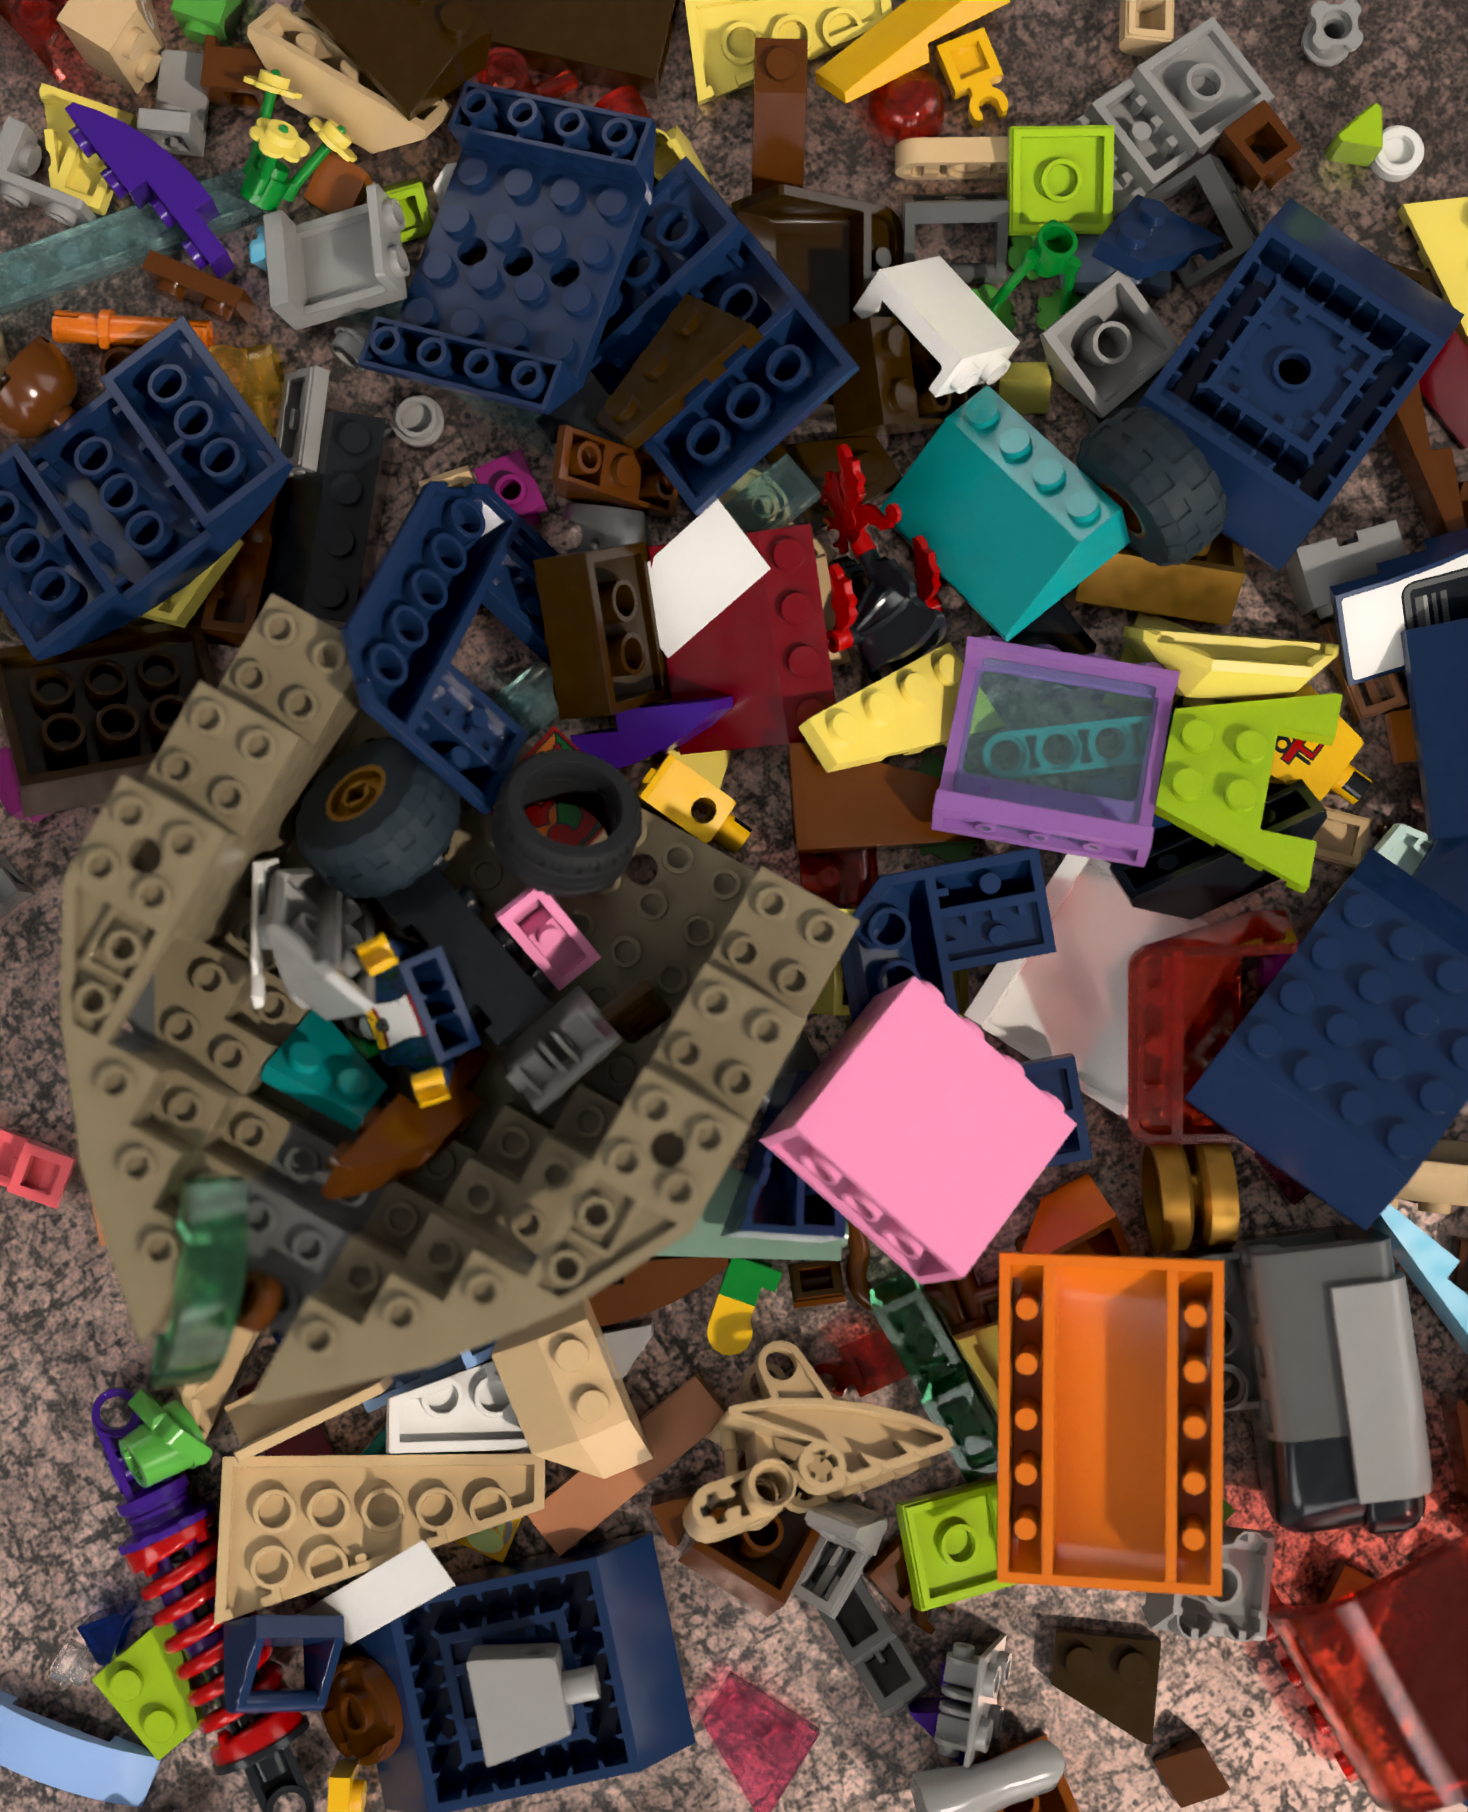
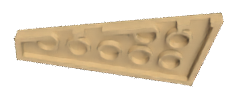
[214,1453,545,1625]

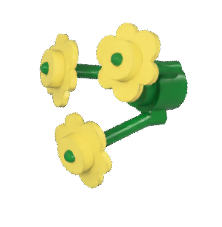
[239,69,357,212]

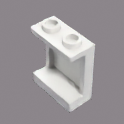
[853,256,1020,397]

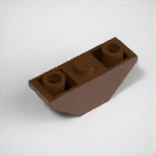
[552,425,678,518]

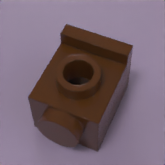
[200,35,266,110]
[1213,100,1302,193]

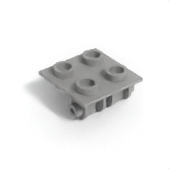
[498,985,623,1114]
[934,1634,1012,1768]

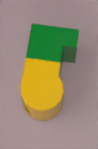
[707,1258,782,1356]

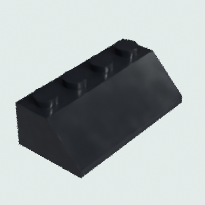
[264,411,396,630]

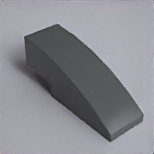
[805,1544,933,1717]

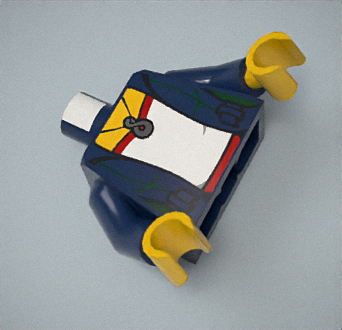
[355,933,481,1108]

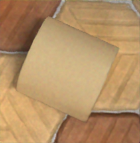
[1119,0,1174,56]

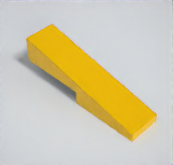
[815,0,1010,104]

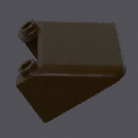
[731,184,903,414]

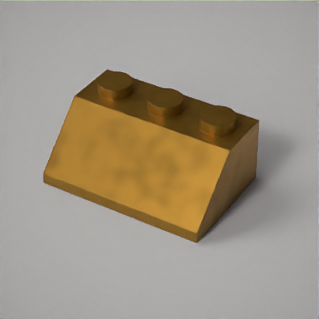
[1075,533,1245,626]

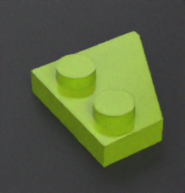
[91,1623,203,1761]

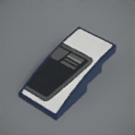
[1329,528,1468,686]

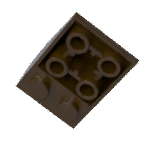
[831,316,983,436]

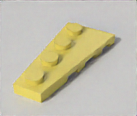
[684,0,892,106]
[798,642,1005,773]

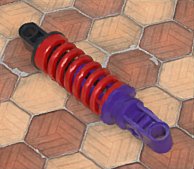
[91,1387,314,1812]

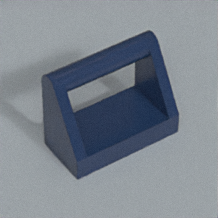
[223,1615,345,1714]

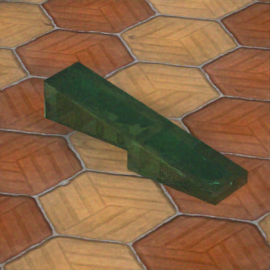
[869,1272,998,1484]

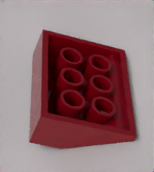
[648,523,836,755]

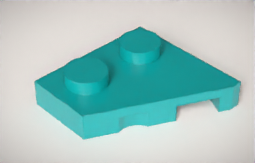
[260,1009,388,1132]

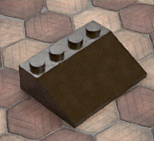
[0,617,219,818]

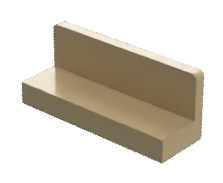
[224,1376,394,1463]

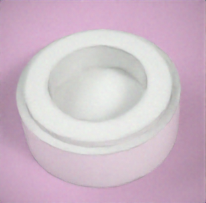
[1370,125,1424,182]

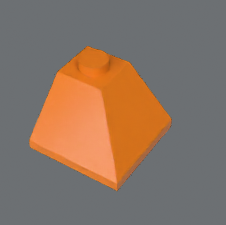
[1022,1173,1133,1256]

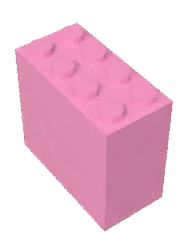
[759,976,1076,1285]

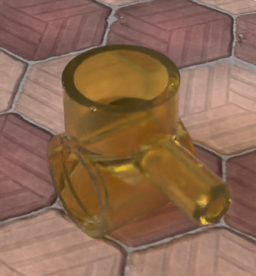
[208,342,284,437]

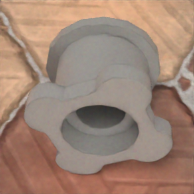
[1301,0,1364,67]

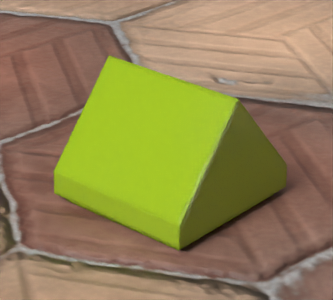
[1325,102,1383,167]

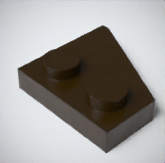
[764,436,902,537]
[1049,1626,1161,1745]

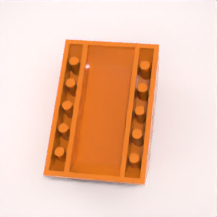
[997,1251,1224,1597]

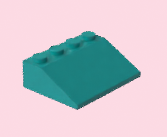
[879,385,1130,642]

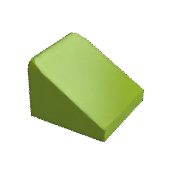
[381,176,434,242]

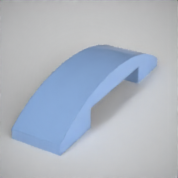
[0,1690,162,1808]

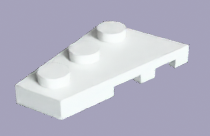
[386,1360,530,1453]

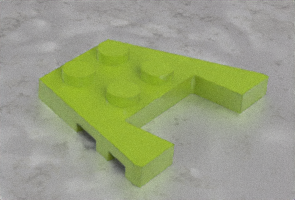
[1154,693,1343,893]

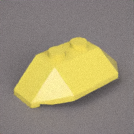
[1123,626,1340,707]

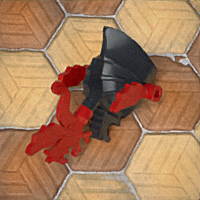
[820,443,947,683]

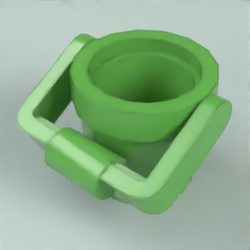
[119,1388,212,1488]

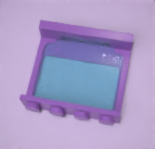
[931,635,1180,867]

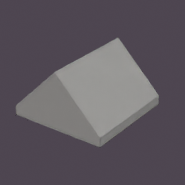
[1039,269,1179,418]

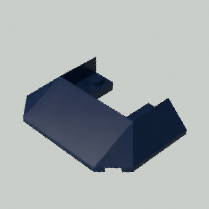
[341,481,560,815]
[840,847,1093,1168]

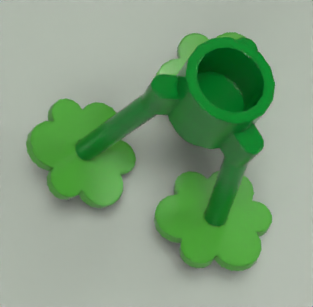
[971,220,1083,332]

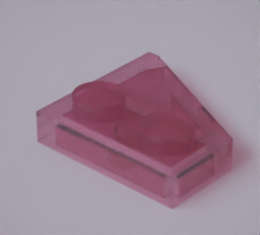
[702,1671,820,1812]

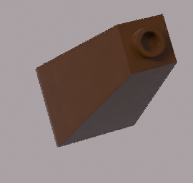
[787,743,985,858]

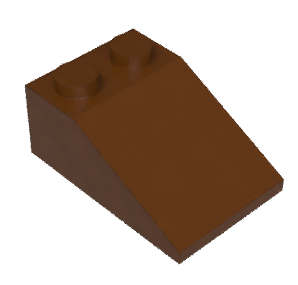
[678,1451,827,1617]

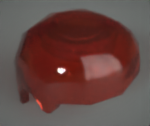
[866,67,945,150]

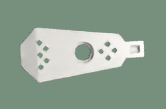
[251,858,280,1009]

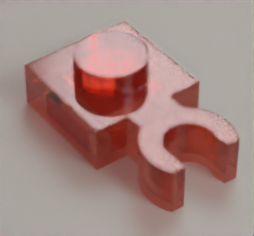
[813,1326,910,1398]

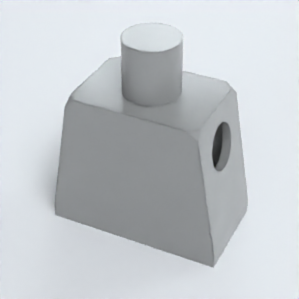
[466,1643,601,1767]

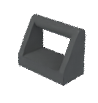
[1144,154,1260,291]
[901,192,1009,284]

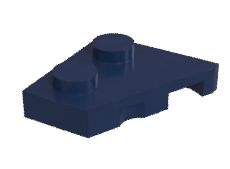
[1092,194,1225,280]

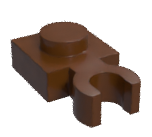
[863,1534,955,1635]

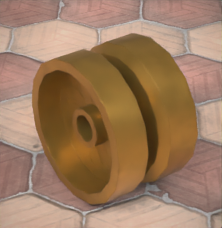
[1140,1130,1240,1253]

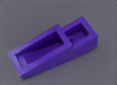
[571,696,734,769]

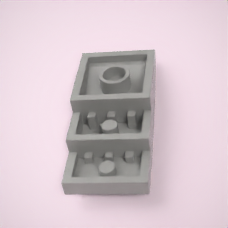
[1067,16,1275,221]

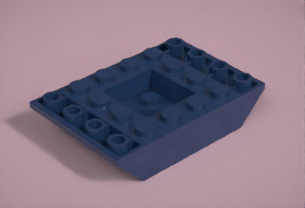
[1137,198,1464,573]
[352,1531,696,1812]

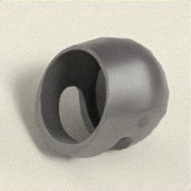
[562,503,652,561]

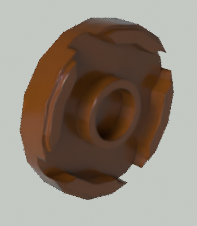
[321,1654,404,1767]

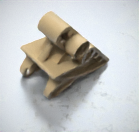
[682,1340,954,1544]

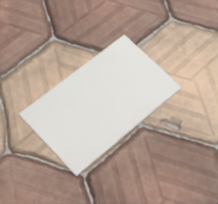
[647,499,771,658]

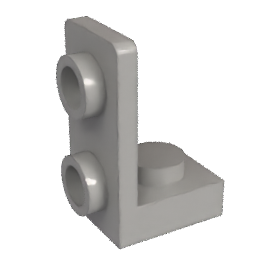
[137,49,210,157]
[0,116,97,227]

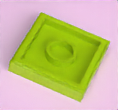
[1007,125,1115,236]
[895,1478,1016,1612]

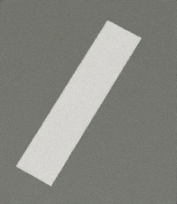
[296,1540,455,1649]

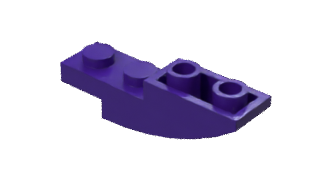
[65,102,235,279]

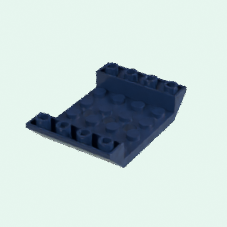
[357,81,656,415]

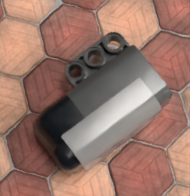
[1183,1224,1434,1535]

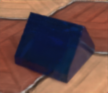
[77,1599,139,1667]

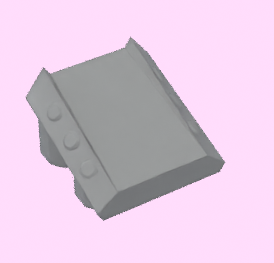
[1141,1526,1275,1642]

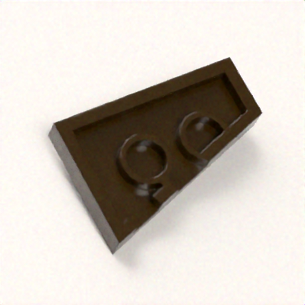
[593,293,764,450]

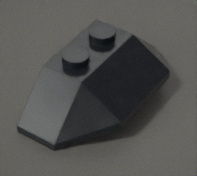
[1109,779,1327,920]

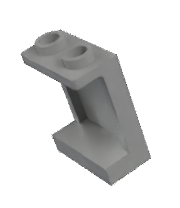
[263,183,410,330]

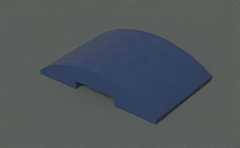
[556,156,860,516]
[0,315,293,661]

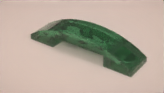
[149,1175,248,1390]

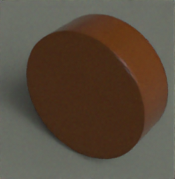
[228,1269,283,1333]

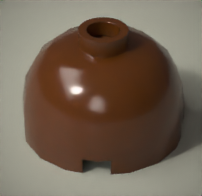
[0,335,78,439]

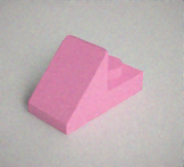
[495,887,602,991]

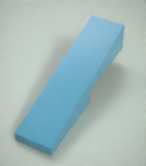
[1372,1204,1468,1355]

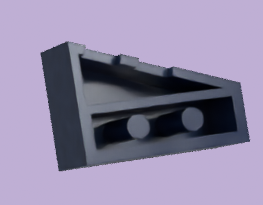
[721,1070,846,1243]

